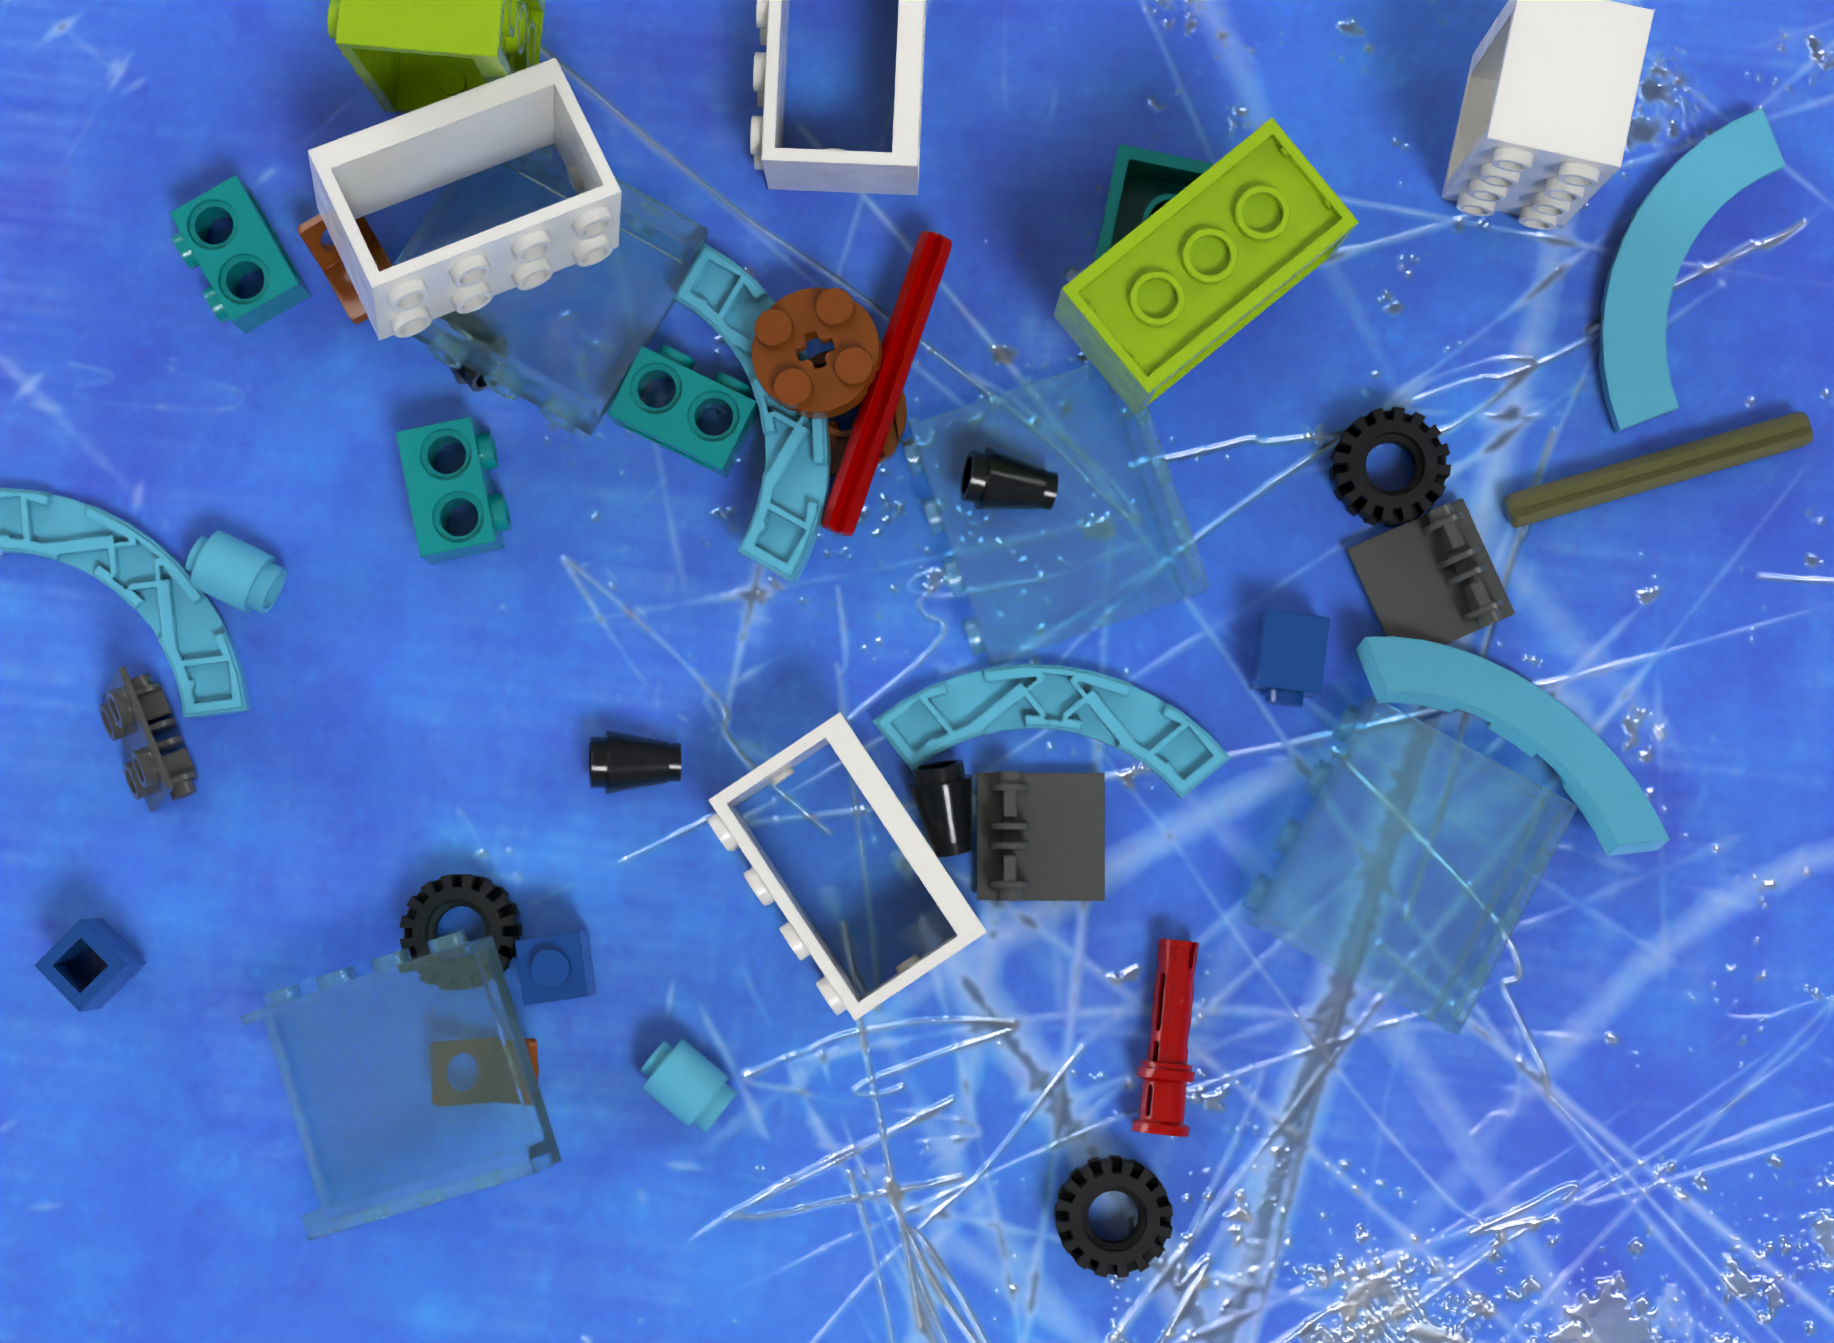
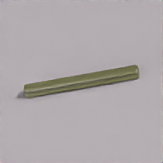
[1504,411,1813,528]

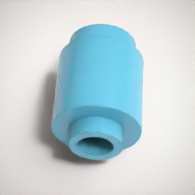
[185,530,287,615]
[640,1039,738,1133]

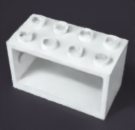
[750,0,927,195]
[1441,0,1654,230]
[308,57,622,341]
[707,712,987,1021]

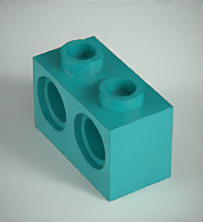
[170,175,311,333]
[608,345,759,478]
[396,416,511,563]

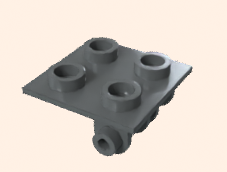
[1346,498,1515,645]
[99,667,198,812]
[977,771,1105,901]

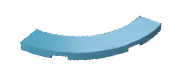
[1599,108,1786,433]
[673,244,831,585]
[0,488,252,719]
[1355,636,1670,856]
[872,664,1231,799]

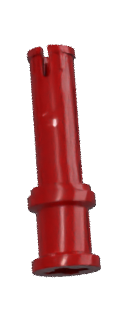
[1131,939,1199,1137]

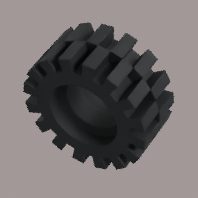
[1329,407,1451,527]
[400,874,522,990]
[1054,1155,1173,1278]

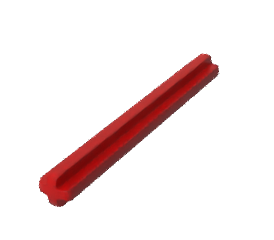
[821,231,952,536]

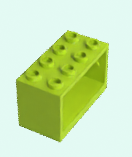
[327,0,545,113]
[1053,118,1359,416]

